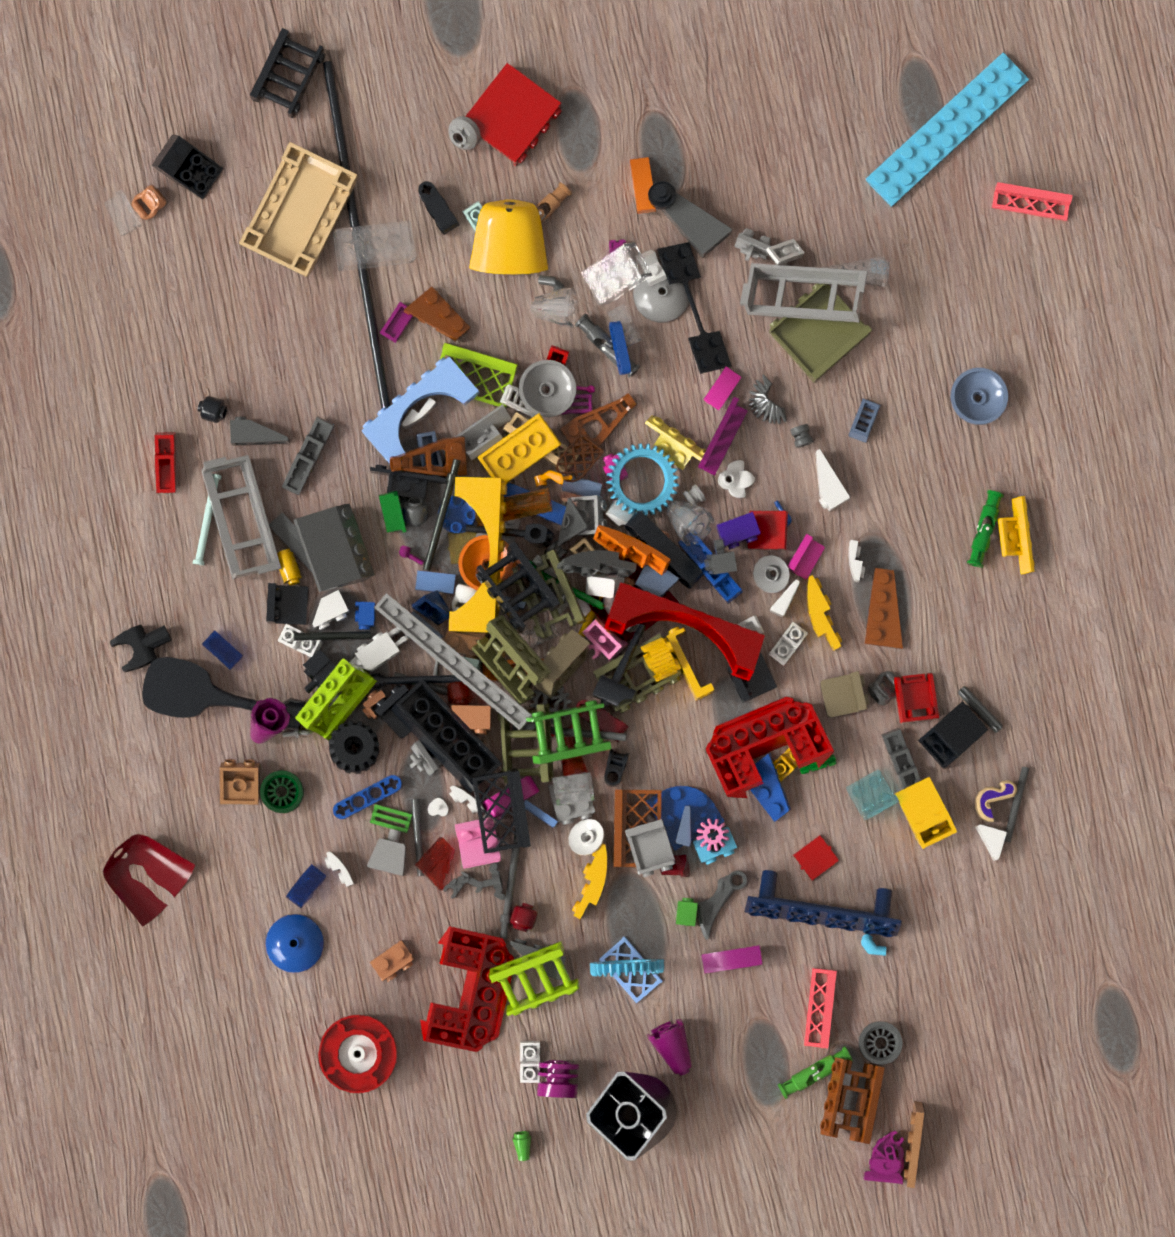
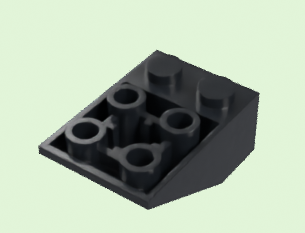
[151,134,223,199]

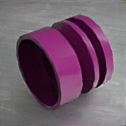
[537,1060,579,1098]

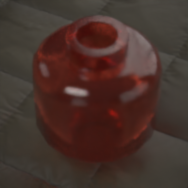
[447,682,473,706]

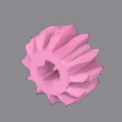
[697,818,729,851]

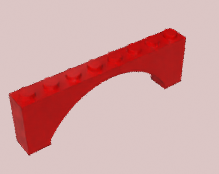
[604,582,765,681]

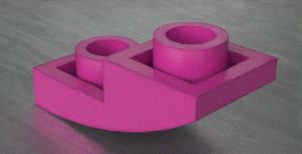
[703,367,741,411]

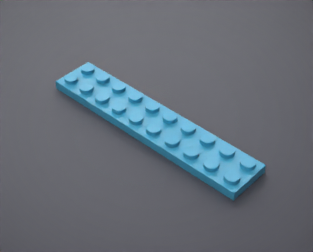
[866,52,1029,207]

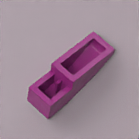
[701,945,763,974]

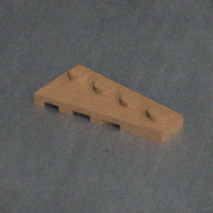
[903,1101,924,1188]

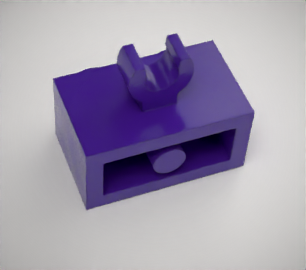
[716,512,761,550]

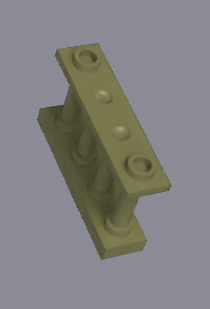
[497,703,554,784]

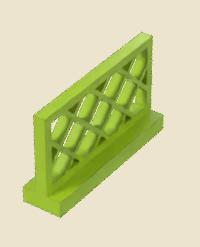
[440,343,518,407]

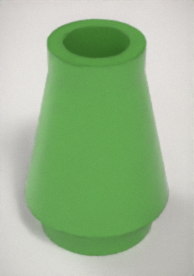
[512,1131,531,1161]

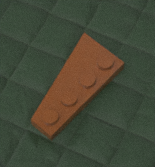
[864,568,903,649]

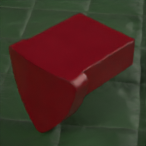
[660,854,690,877]

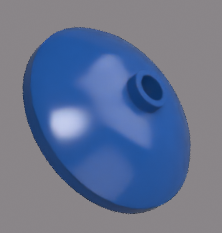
[266,914,324,973]

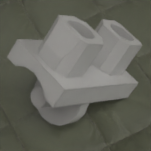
[734,228,771,261]
[409,740,442,776]

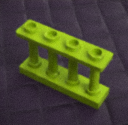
[489,942,580,1016]

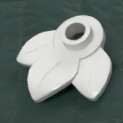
[718,460,755,498]

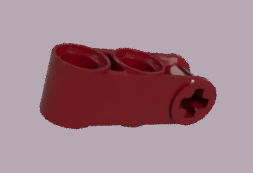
[576,700,629,743]

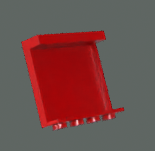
[465,63,562,166]

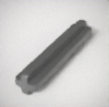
[958,686,1003,733]

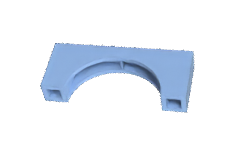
[361,357,479,465]

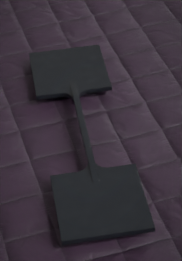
[657,242,732,374]

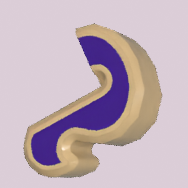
[975,780,1017,822]

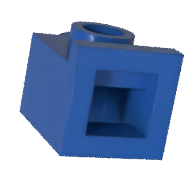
[355,602,376,630]

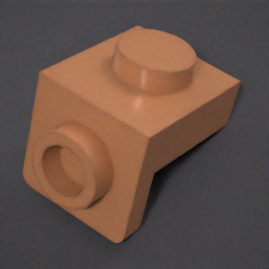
[362,690,387,720]

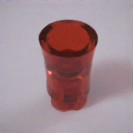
[561,736,589,780]

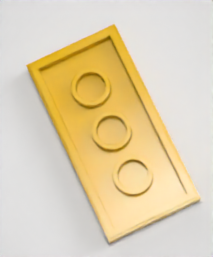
[477,413,561,483]

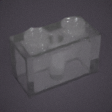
[552,772,595,806]

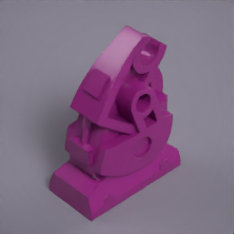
[863,1131,904,1184]

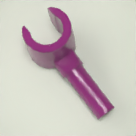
[399,545,424,565]

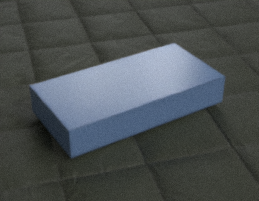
[415,570,456,594]
[524,800,558,828]

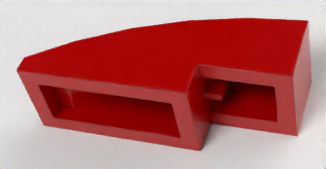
[154,432,176,493]

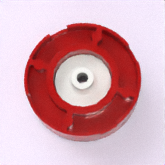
[318,1015,398,1093]

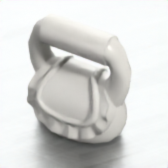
[452,584,477,612]

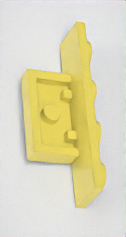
[645,415,706,470]

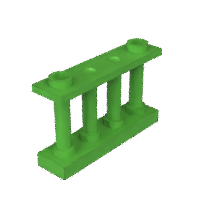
[526,700,611,764]

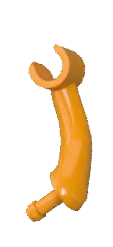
[534,470,573,487]

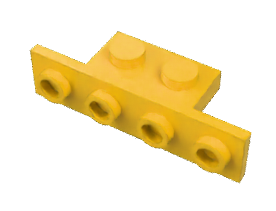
[998,496,1035,575]

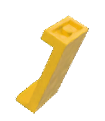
[666,626,714,701]

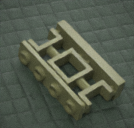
[511,549,586,640]
[472,615,551,705]
[593,634,683,714]

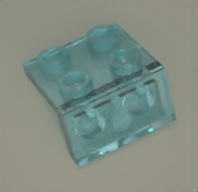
[846,770,900,821]

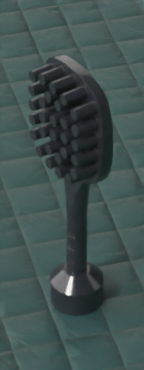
[142,657,306,731]

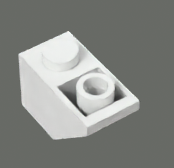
[313,590,350,630]

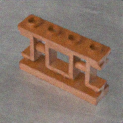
[820,1057,885,1144]

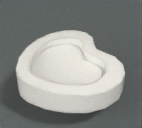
[428,798,448,816]

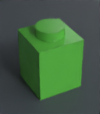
[675,898,698,926]

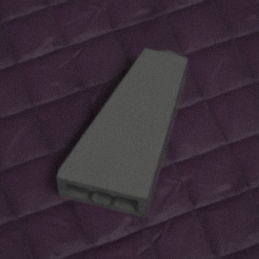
[661,193,732,258]

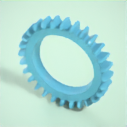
[606,443,679,516]
[590,959,664,977]

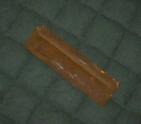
[475,488,552,526]

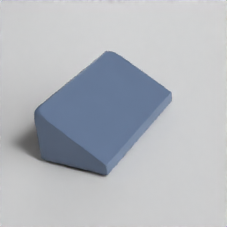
[562,475,602,496]

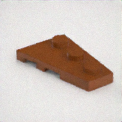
[403,287,471,342]

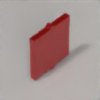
[793,835,839,880]

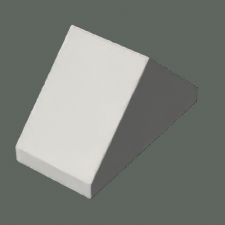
[975,824,1007,861]

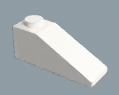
[815,449,850,512]

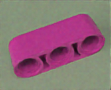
[482,776,540,818]

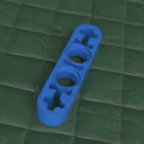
[333,775,402,819]

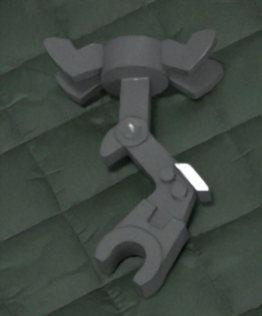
[443,862,505,900]

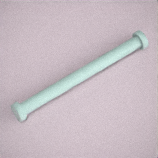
[193,474,222,566]

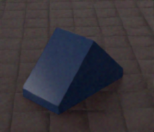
[412,590,451,626]

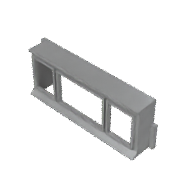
[740,263,868,323]
[201,455,281,580]

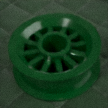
[260,770,304,813]

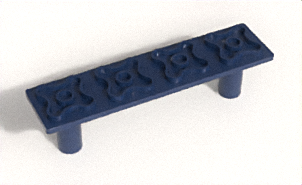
[744,870,902,937]

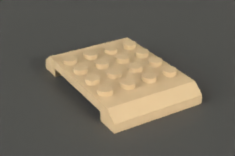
[239,142,358,278]

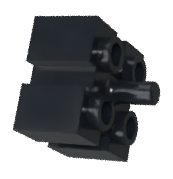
[303,649,336,693]

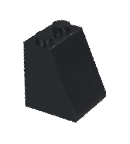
[918,701,988,769]

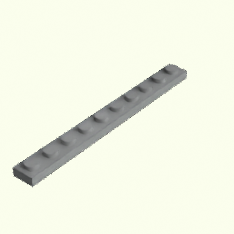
[374,593,532,731]

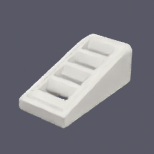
[500,384,535,417]
[770,580,800,618]

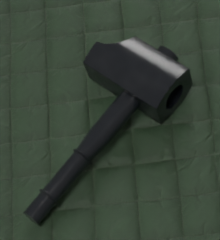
[465,523,554,548]
[592,624,646,708]

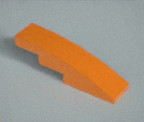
[593,525,671,575]

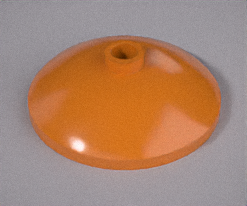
[459,535,516,590]

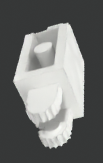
[350,627,410,672]

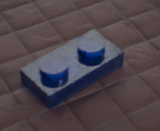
[202,630,243,670]

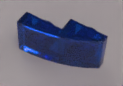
[286,864,326,908]

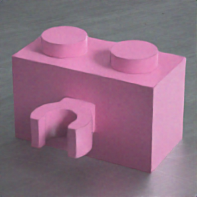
[583,618,628,660]

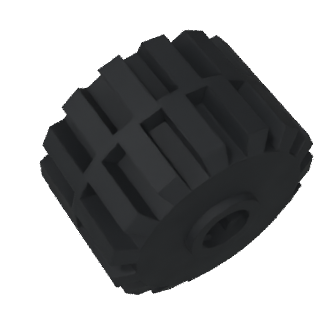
[329,721,380,774]

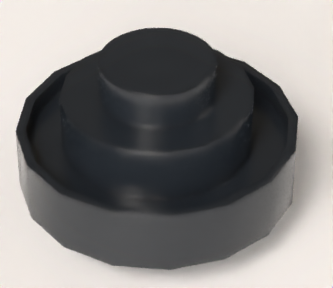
[648,181,676,210]

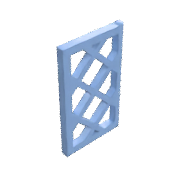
[599,936,663,1003]

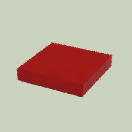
[748,511,788,550]

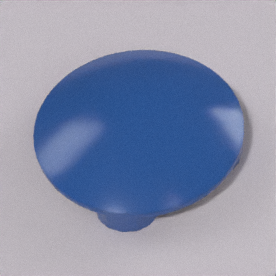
[438,495,476,533]

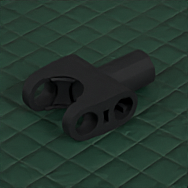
[110,624,172,672]

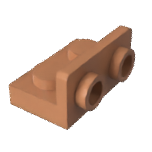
[370,940,415,982]

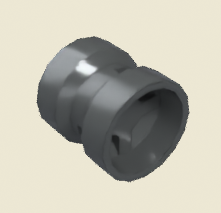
[790,424,814,448]

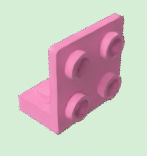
[455,817,501,869]

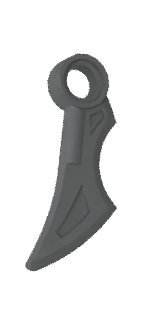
[697,871,747,940]

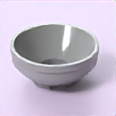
[448,116,481,150]

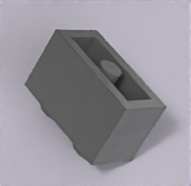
[704,539,737,575]

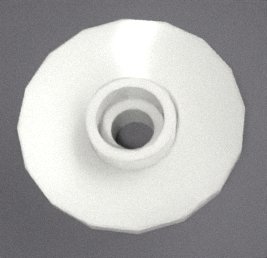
[568,819,604,856]

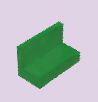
[379,491,406,533]

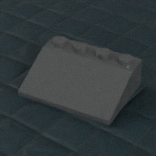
[294,503,375,592]

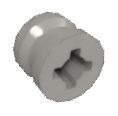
[683,484,706,508]

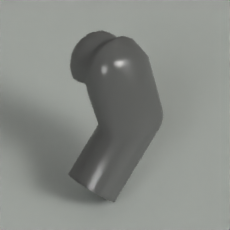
[538,275,565,296]

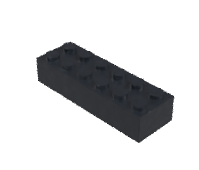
[391,679,502,793]

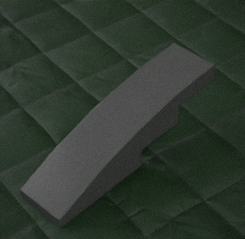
[282,417,335,495]
[881,728,921,789]

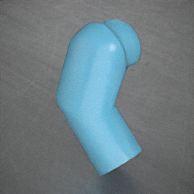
[861,934,886,956]

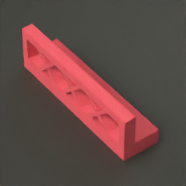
[992,182,1072,221]
[804,968,837,1049]

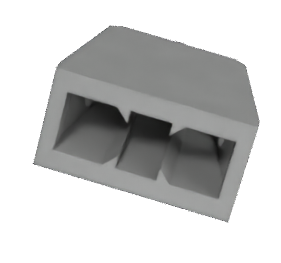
[367,829,406,876]

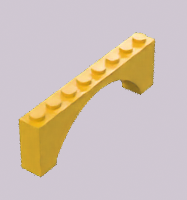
[449,477,507,633]

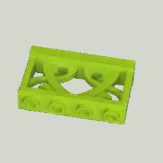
[295,658,377,741]

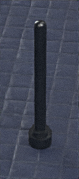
[371,673,462,689]

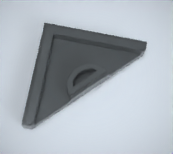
[557,498,589,547]

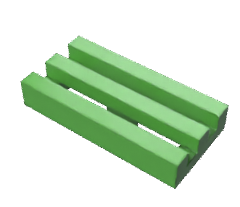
[370,804,412,833]

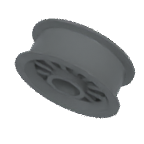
[859,1021,903,1065]

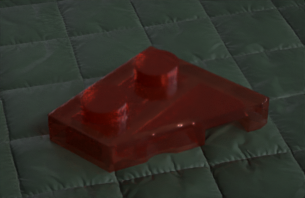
[415,837,455,891]

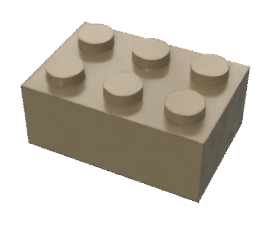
[533,629,590,698]

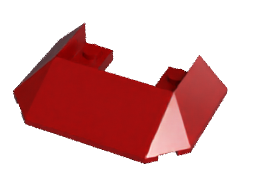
[705,696,834,798]
[420,926,514,1052]

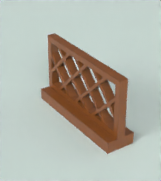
[614,789,662,867]

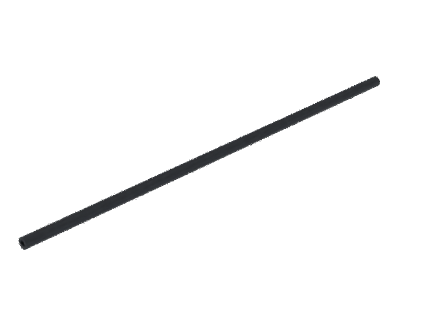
[323,61,390,409]

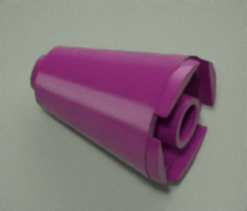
[250,698,290,744]
[647,1019,692,1076]

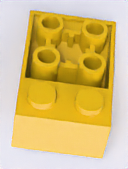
[895,777,957,849]

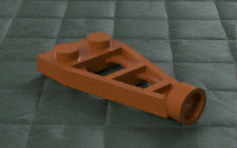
[560,393,637,460]
[390,436,467,477]

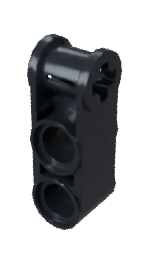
[418,181,460,235]

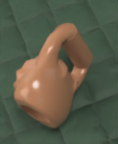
[132,185,166,220]

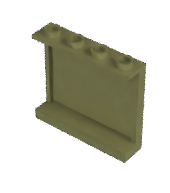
[769,283,872,383]

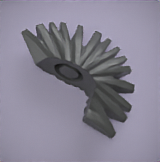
[749,375,787,424]

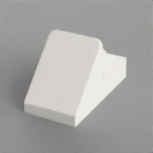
[767,239,805,266]
[634,250,667,287]
[586,573,624,598]

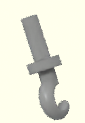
[283,730,313,738]

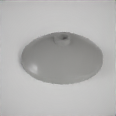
[633,266,689,323]
[519,360,576,417]

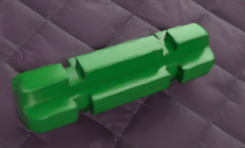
[799,755,837,774]

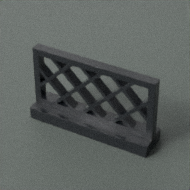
[472,768,531,854]

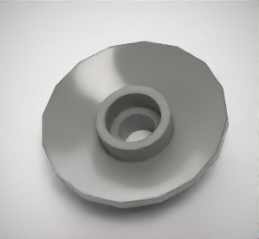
[753,555,790,593]

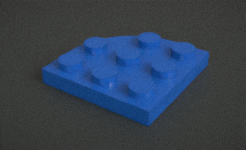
[646,786,725,851]

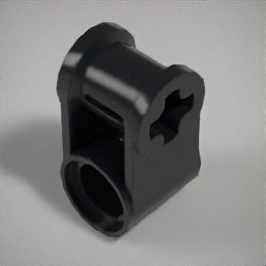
[604,748,629,787]

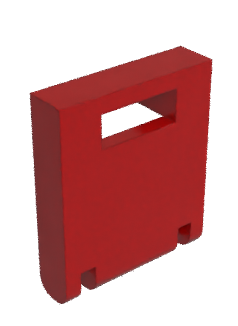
[894,673,939,723]

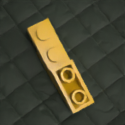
[807,575,843,652]
[572,843,607,919]

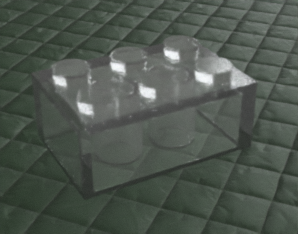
[581,242,652,305]

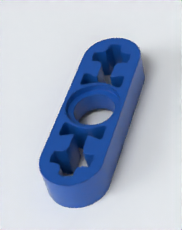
[609,321,631,375]

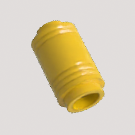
[277,549,302,586]

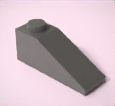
[230,417,290,446]

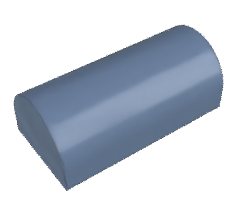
[416,431,443,467]

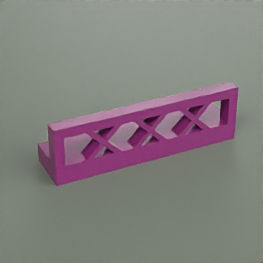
[698,397,748,476]

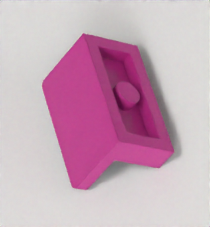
[788,534,825,580]

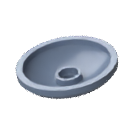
[950,368,1008,425]

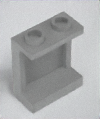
[625,819,676,877]

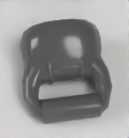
[868,671,902,706]

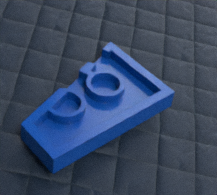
[750,752,791,822]

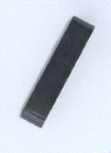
[624,511,704,589]

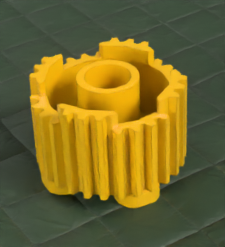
[641,637,681,682]

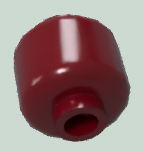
[510,903,538,932]

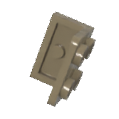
[820,671,869,718]

